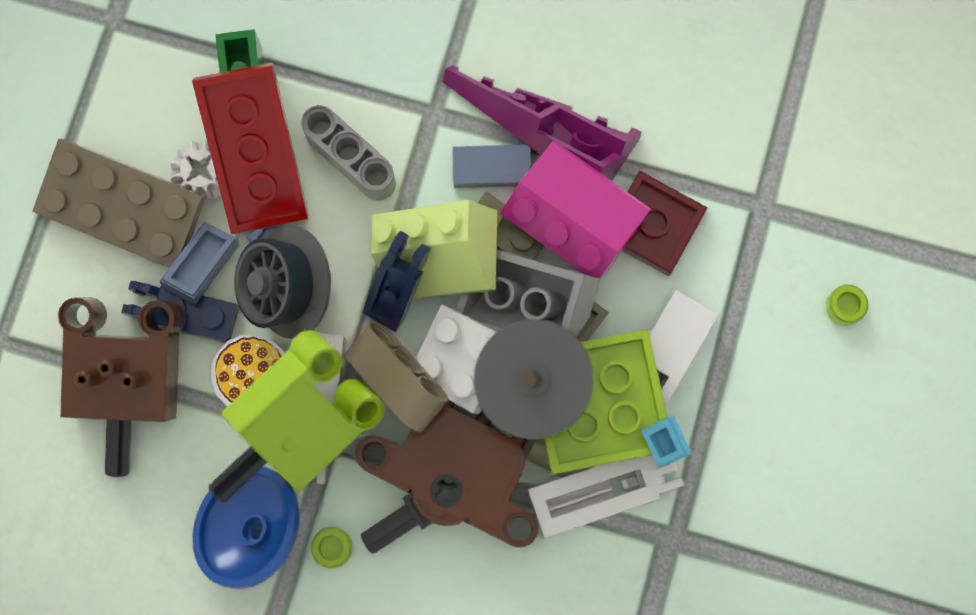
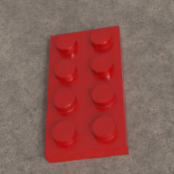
[192,62,309,234]

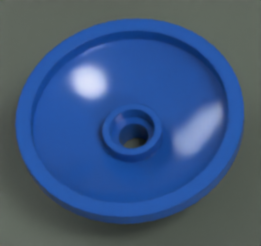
[193,466,300,589]

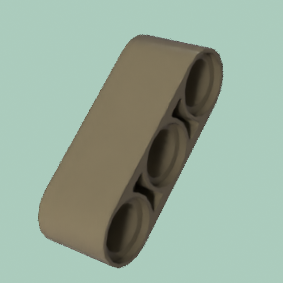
[345,322,448,432]

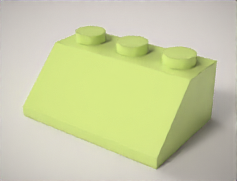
[370,200,497,299]

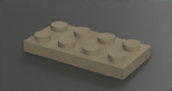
[32,138,207,268]

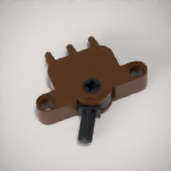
[355,400,539,554]

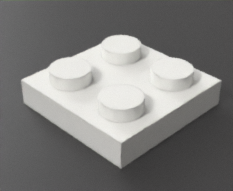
[416,304,498,414]

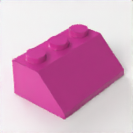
[500,140,651,279]

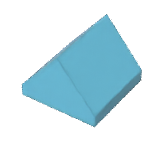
[641,415,692,468]

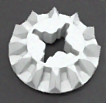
[170,141,221,202]

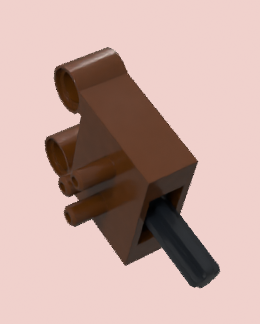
[58,297,186,477]

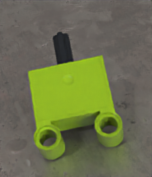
[208,330,385,502]

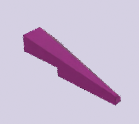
[442,65,642,181]

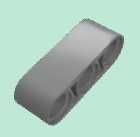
[301,105,396,201]

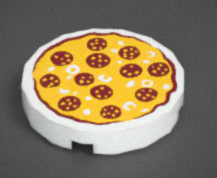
[210,334,285,407]

